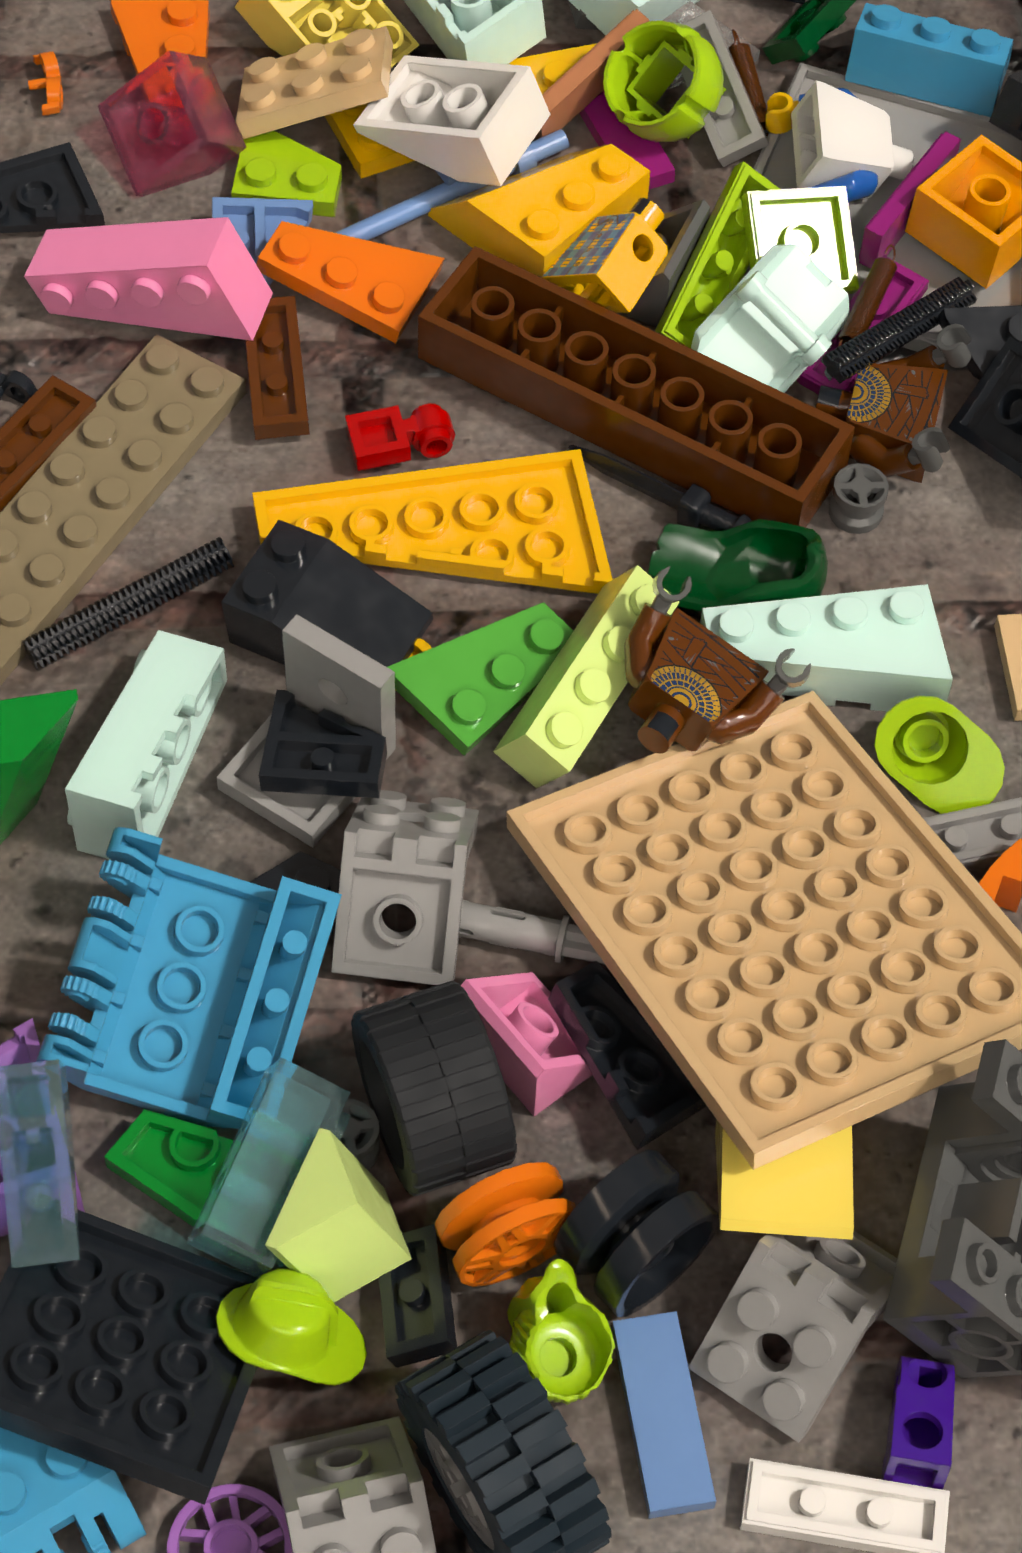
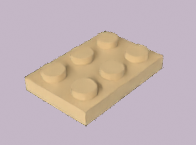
[236,26,393,139]

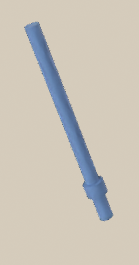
[335,129,569,240]

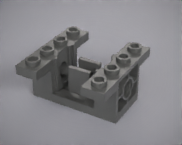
[883,1039,1022,1378]

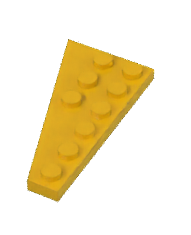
[252,449,613,594]

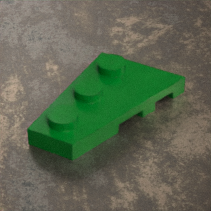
[104,1109,304,1272]

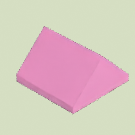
[461,972,592,1116]

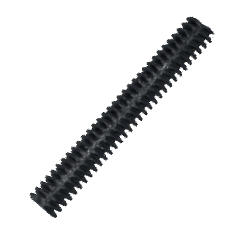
[821,277,977,384]
[22,537,234,671]

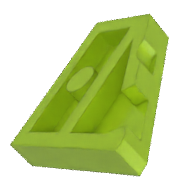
[231,131,342,217]

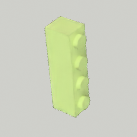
[493,565,679,788]

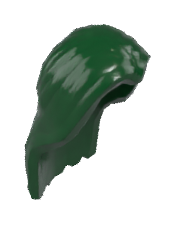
[647,519,828,614]

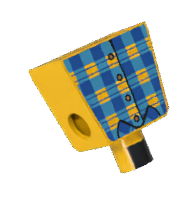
[542,198,668,313]

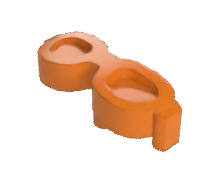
[28,51,64,116]

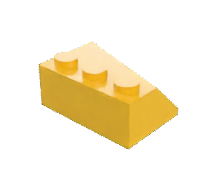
[428,144,650,277]

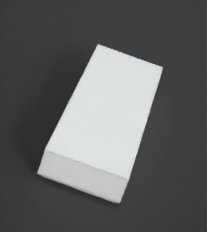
[740,1458,950,1553]

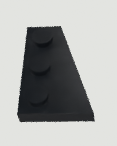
[0,142,105,233]
[548,961,707,1150]

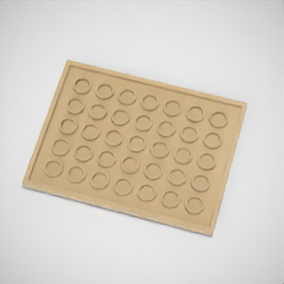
[506,691,1022,1170]

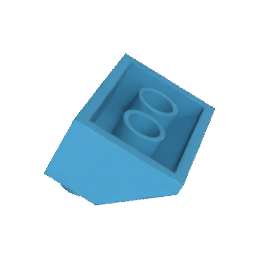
[845,3,1013,117]

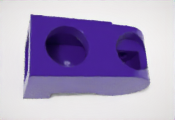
[881,1356,955,1490]

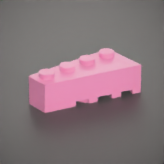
[24,217,273,341]

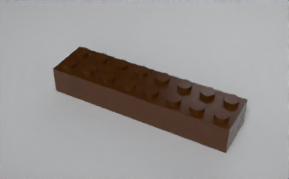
[418,246,855,528]

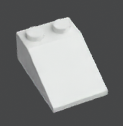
[353,55,551,186]

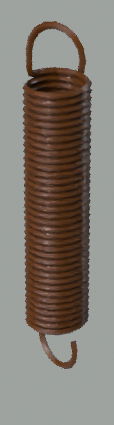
[728,29,768,137]
[838,244,897,347]

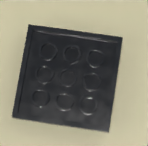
[0,1196,258,1505]

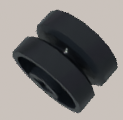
[554,1149,719,1317]

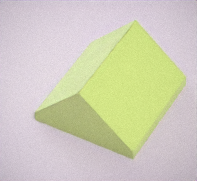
[265,1128,412,1302]

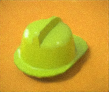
[874,695,1005,814]
[216,1269,367,1386]

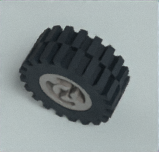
[395,1330,612,1553]

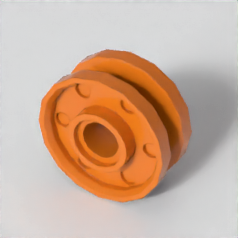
[434,1162,576,1287]

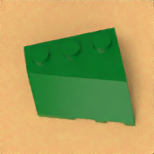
[0,689,78,845]

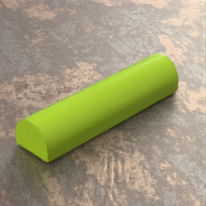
[655,161,781,348]

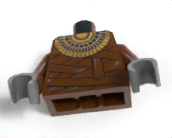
[816,324,971,483]
[624,566,811,754]

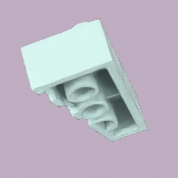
[700,584,953,712]

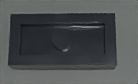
[379,1224,457,1368]

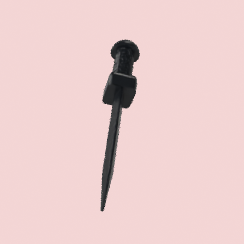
[568,445,752,531]

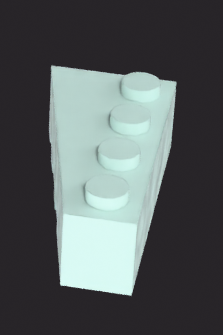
[403,0,546,64]
[65,630,227,860]

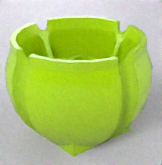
[603,21,727,142]

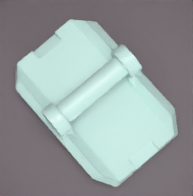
[691,244,849,393]

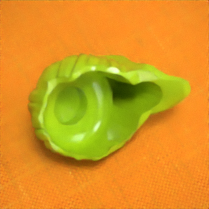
[507,1258,615,1405]

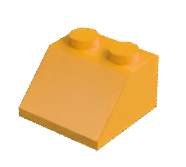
[905,134,1022,289]

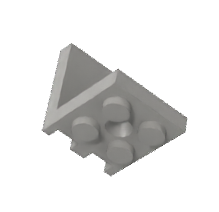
[217,614,396,848]
[331,790,479,985]
[688,1231,897,1443]
[269,1416,437,1553]

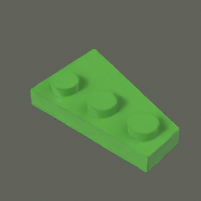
[387,602,574,756]

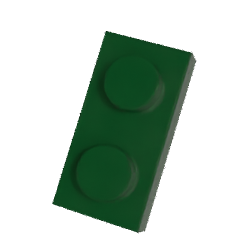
[762,0,856,64]

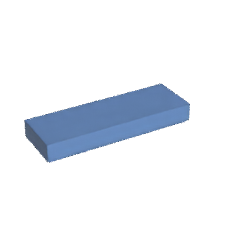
[611,1311,716,1519]

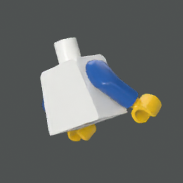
[765,80,914,202]

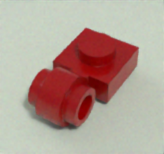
[345,403,455,471]

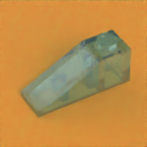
[0,1059,80,1268]

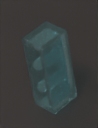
[187,1058,350,1277]

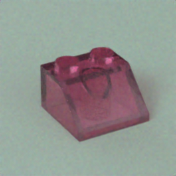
[98,50,246,197]

